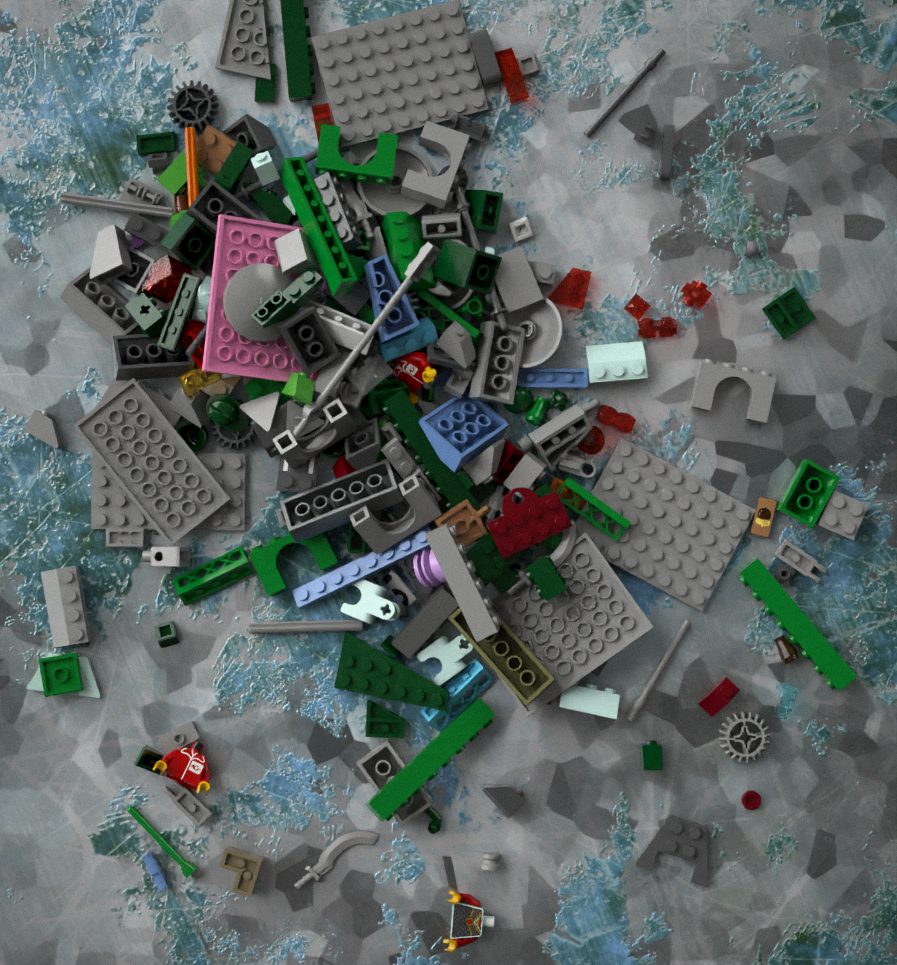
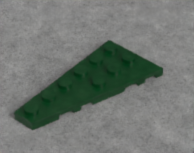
[334,631,450,711]

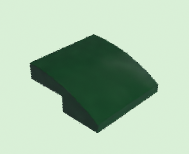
[762,286,817,340]

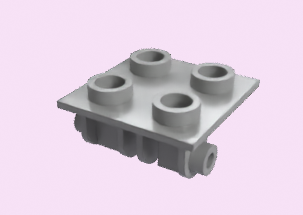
[114,177,165,221]

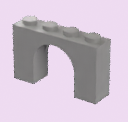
[401,121,471,209]
[690,359,776,424]
[96,377,183,429]
[272,398,358,469]
[349,474,442,555]

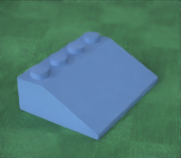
[418,388,509,473]

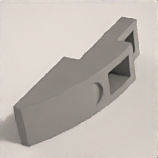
[380,437,441,502]

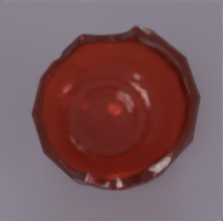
[577,425,605,455]

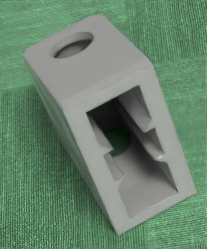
[142,547,190,567]

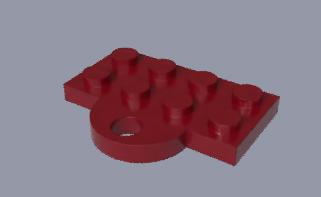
[486,487,573,559]

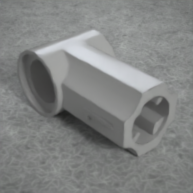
[558,455,596,478]

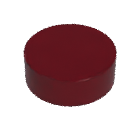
[741,790,761,810]

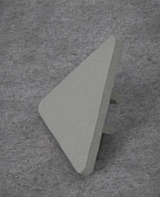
[240,392,280,432]
[286,400,324,437]

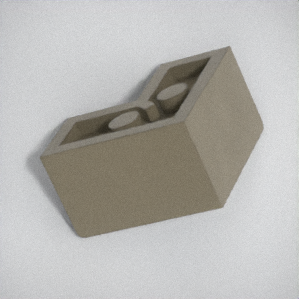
[220,845,264,897]

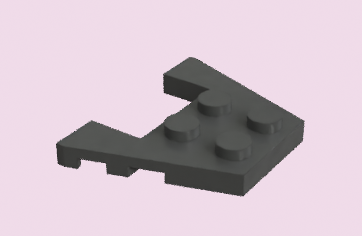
[635,814,708,887]

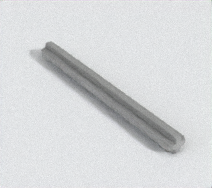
[60,192,174,218]
[249,619,363,634]

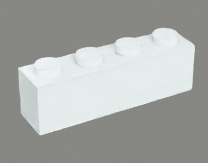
[301,300,375,355]

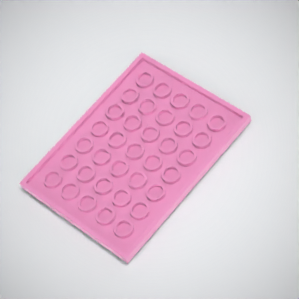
[202,214,326,382]

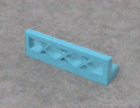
[420,658,495,732]

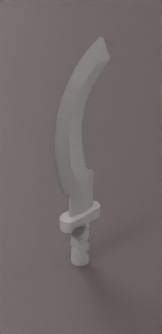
[339,151,374,240]
[507,520,576,596]
[294,831,379,890]

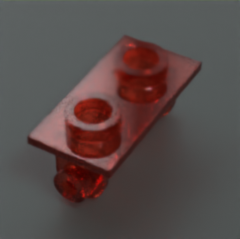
[637,317,677,339]

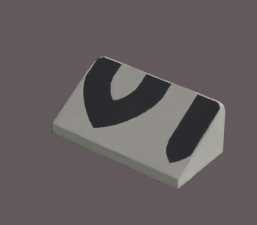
[382,570,417,607]

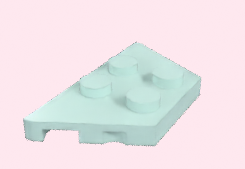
[27,653,101,698]

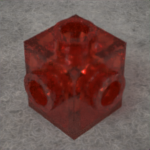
[681,280,712,311]

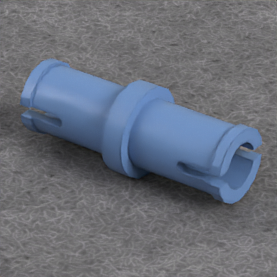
[142,851,170,891]

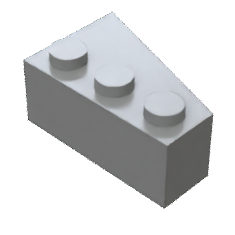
[528,404,593,472]

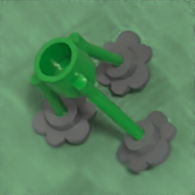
[440,291,490,331]

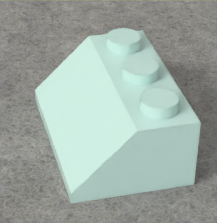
[585,341,648,384]
[558,682,620,719]

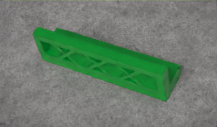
[413,289,483,346]
[557,477,631,541]
[173,546,254,606]

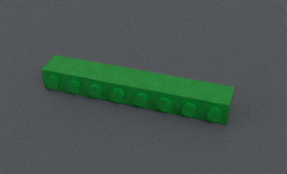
[279,157,358,296]
[738,558,857,691]
[365,698,495,821]

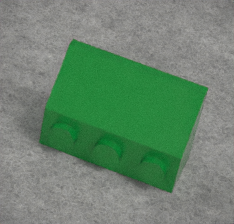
[775,459,840,528]

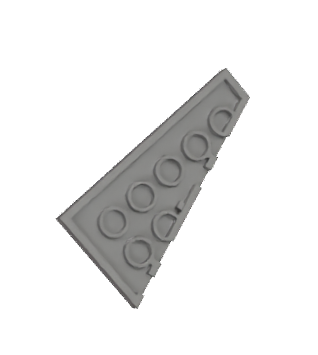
[215,0,271,80]

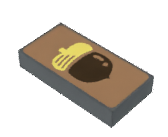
[749,496,777,538]

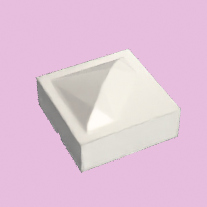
[508,217,533,242]

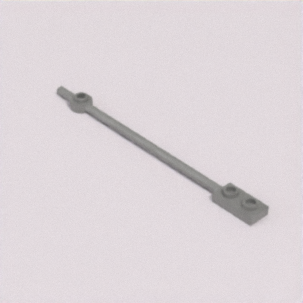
[292,242,441,438]

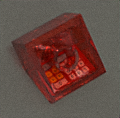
[141,255,193,303]

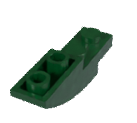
[250,267,324,328]

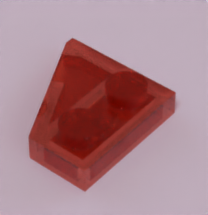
[548,268,592,310]

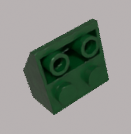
[461,189,503,234]

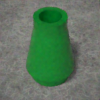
[525,396,548,426]

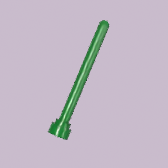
[127,806,198,878]

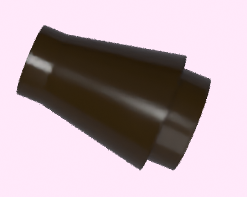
[774,635,799,665]

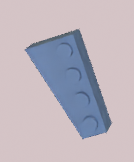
[364,254,420,344]

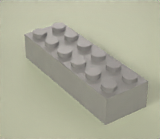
[425,522,502,642]

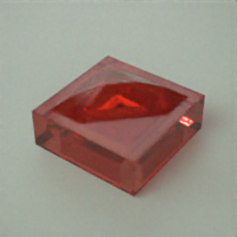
[624,294,651,321]

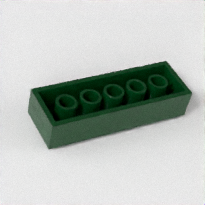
[465,483,570,587]

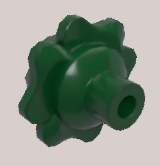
[548,389,568,412]

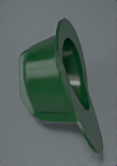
[206,393,250,432]

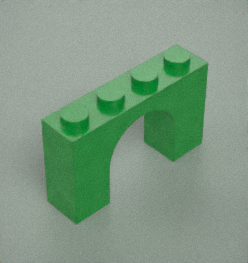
[315,124,398,186]
[249,531,339,596]

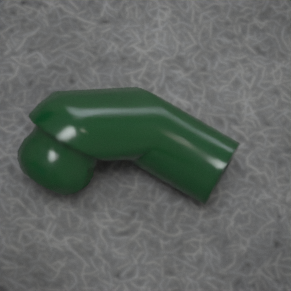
[424,806,442,834]

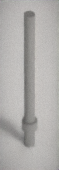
[626,620,691,722]

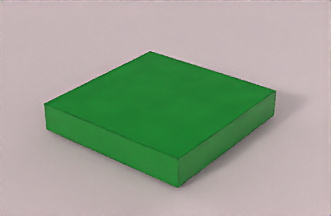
[38,652,84,697]

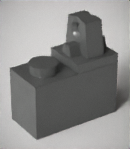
[322,278,370,317]

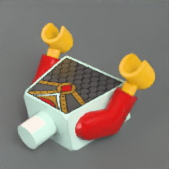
[443,890,494,952]

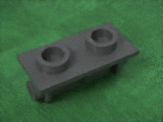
[449,114,489,143]

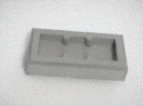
[106,528,145,547]
[157,721,201,755]

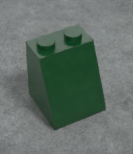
[433,239,502,294]

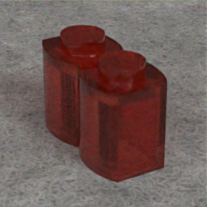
[594,405,636,434]

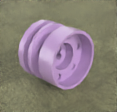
[413,547,448,588]

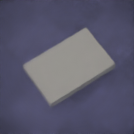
[494,246,544,314]

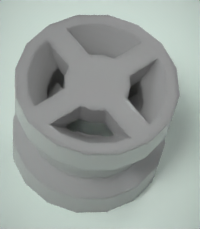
[481,852,501,871]

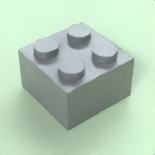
[815,490,869,541]

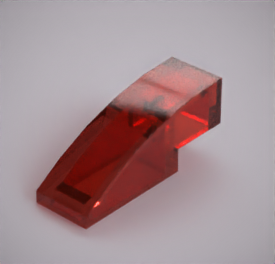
[495,48,529,107]

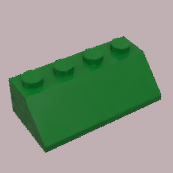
[382,211,436,290]

